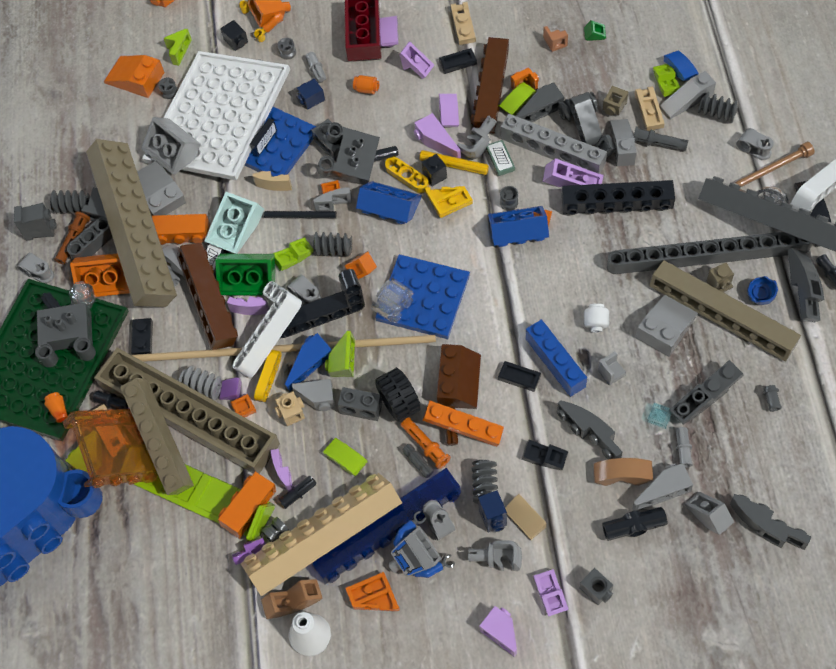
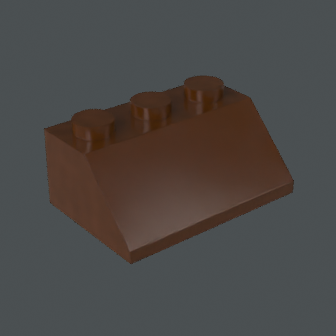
[437,344,481,409]

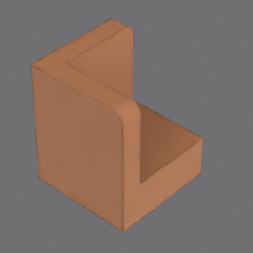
[543,26,568,52]

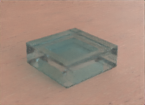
[647,403,672,429]

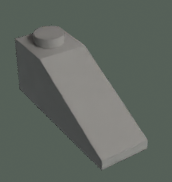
[660,71,716,119]
[610,119,636,167]
[632,463,693,511]

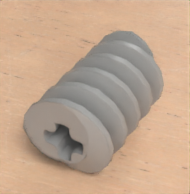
[179,365,222,400]

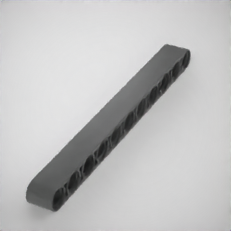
[607,232,813,274]

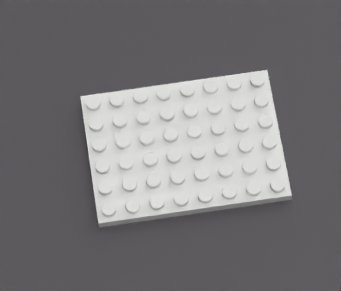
[142,51,290,180]

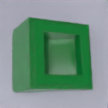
[584,20,606,41]

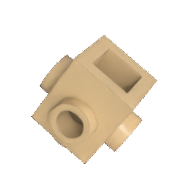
[275,392,305,426]

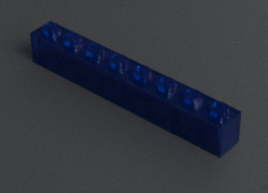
[311,468,461,584]

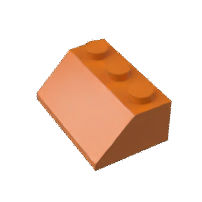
[70,253,130,297]

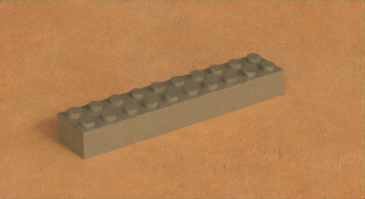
[86,139,177,307]
[94,348,280,474]

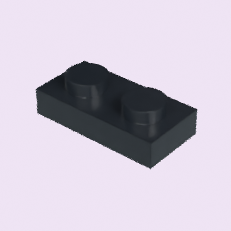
[131,318,153,355]

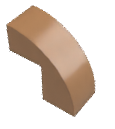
[594,458,653,486]
[261,579,323,619]

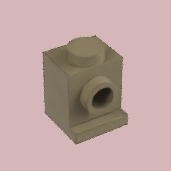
[602,85,629,116]
[706,262,734,292]

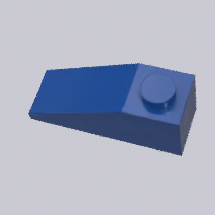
[285,333,332,391]

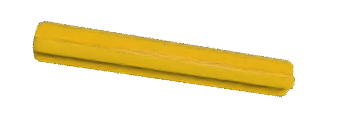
[419,150,489,175]

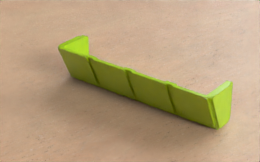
[117,446,275,541]

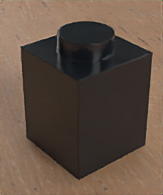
[220,20,248,51]
[421,154,447,186]

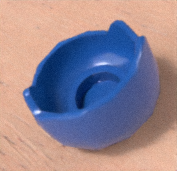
[747,276,778,305]

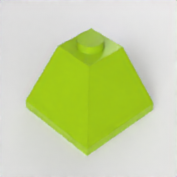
[325,331,355,377]

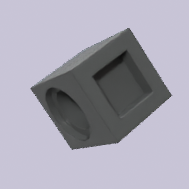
[579,568,614,605]

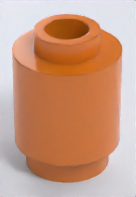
[353,75,380,94]

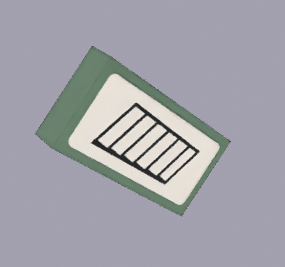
[486,140,515,176]

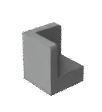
[598,352,626,385]

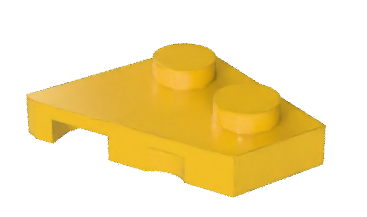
[425,186,473,218]

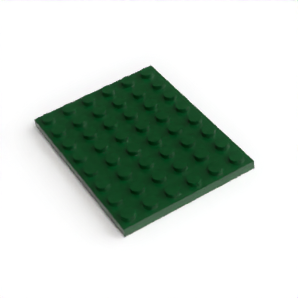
[0,279,129,442]

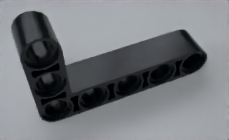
[280,269,365,338]

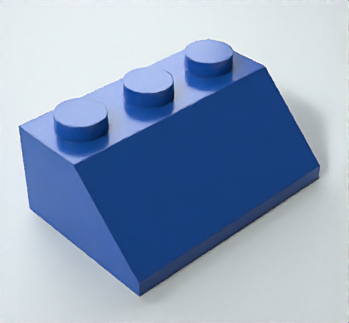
[356,181,422,224]
[488,206,549,247]

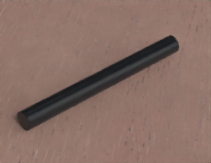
[264,211,337,218]

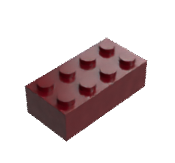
[345,0,382,61]

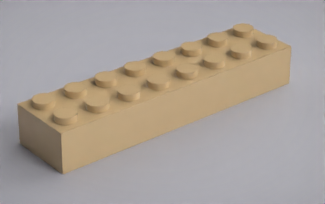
[240,473,402,596]

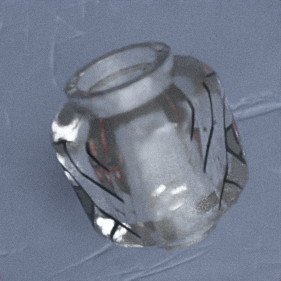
[69,281,96,309]

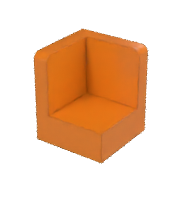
[345,251,377,279]

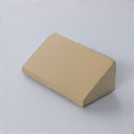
[505,494,546,540]

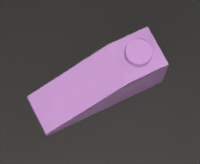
[414,113,461,158]
[543,158,603,187]

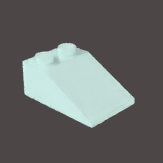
[204,192,264,254]

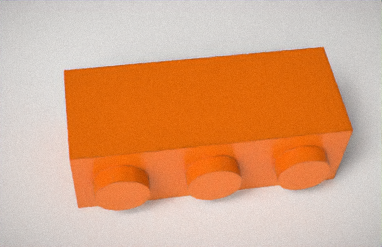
[152,214,210,245]
[218,471,276,539]

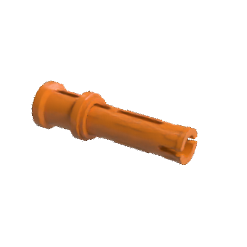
[400,417,451,469]

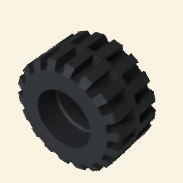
[375,367,421,422]

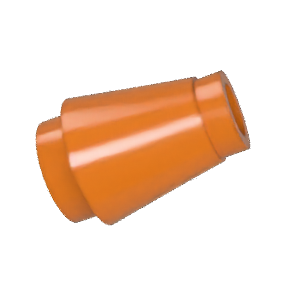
[44,392,68,423]

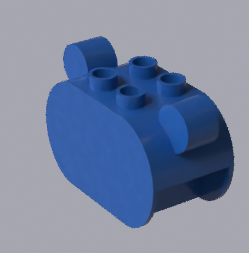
[0,426,103,586]

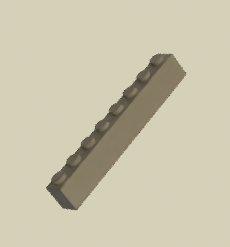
[649,261,801,362]

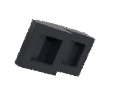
[521,439,568,470]

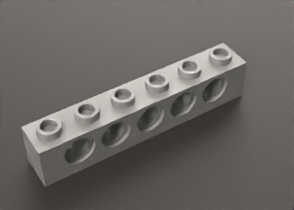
[501,114,607,174]

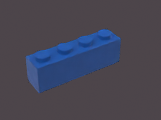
[525,319,587,397]

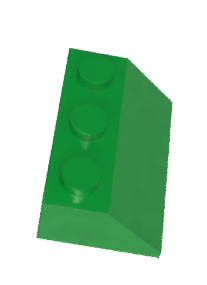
[215,254,276,295]

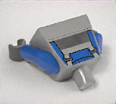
[389,511,455,578]

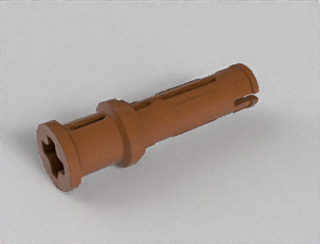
[54,212,90,265]

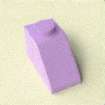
[479,606,517,657]

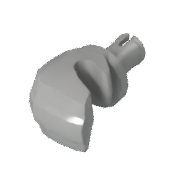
[457,116,497,159]
[468,540,522,571]

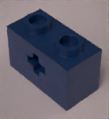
[478,490,507,533]

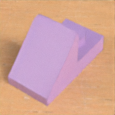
[399,41,434,79]

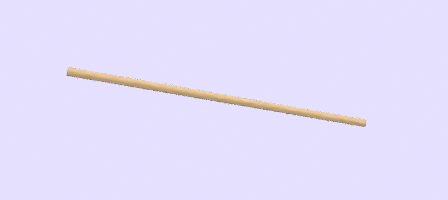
[132,335,436,362]

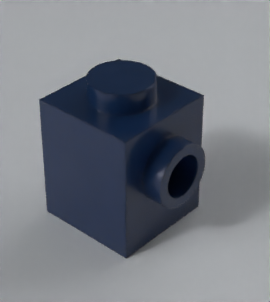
[296,78,325,110]

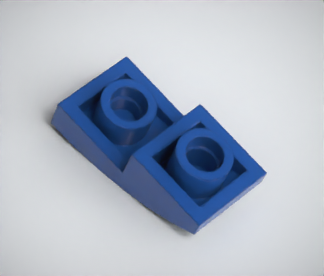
[664,50,699,81]

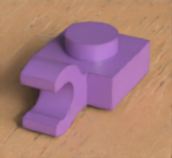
[232,536,266,565]

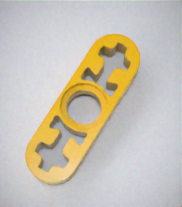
[385,157,429,193]
[254,349,282,402]

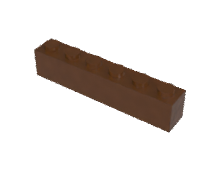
[471,37,509,134]
[177,243,238,350]

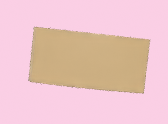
[253,171,292,191]

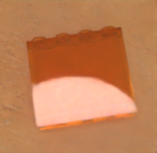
[63,409,159,488]

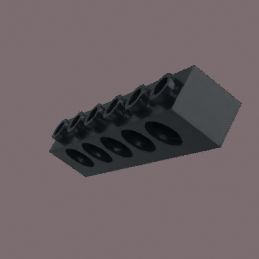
[561,180,675,215]

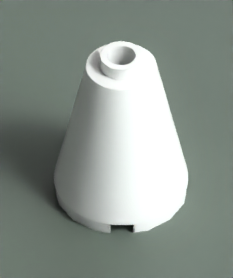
[289,612,331,657]

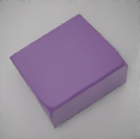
[220,378,242,400]

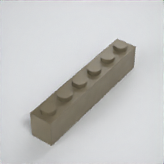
[120,378,194,495]

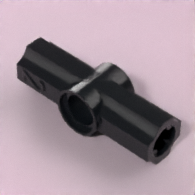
[602,507,668,541]

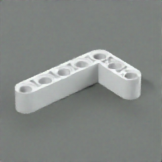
[790,159,836,214]
[233,281,302,378]

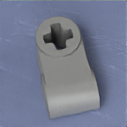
[736,128,774,160]
[17,252,55,284]
[287,274,321,304]
[423,500,456,541]

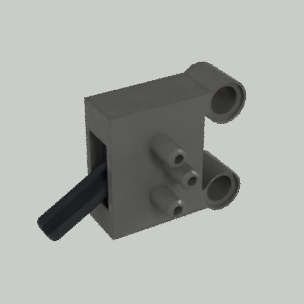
[317,122,399,185]
[35,292,96,367]

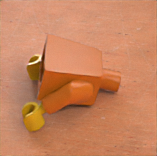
[239,0,291,42]

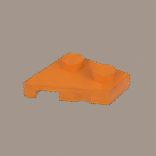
[345,572,400,611]

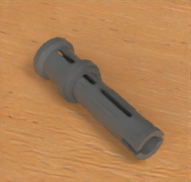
[634,126,689,152]

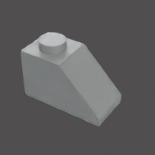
[292,379,335,411]
[685,491,734,535]

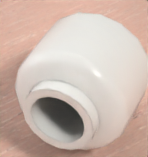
[584,304,609,333]

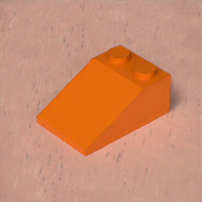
[104,55,165,98]

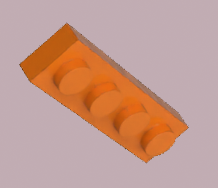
[422,400,504,447]

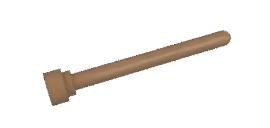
[735,141,815,188]

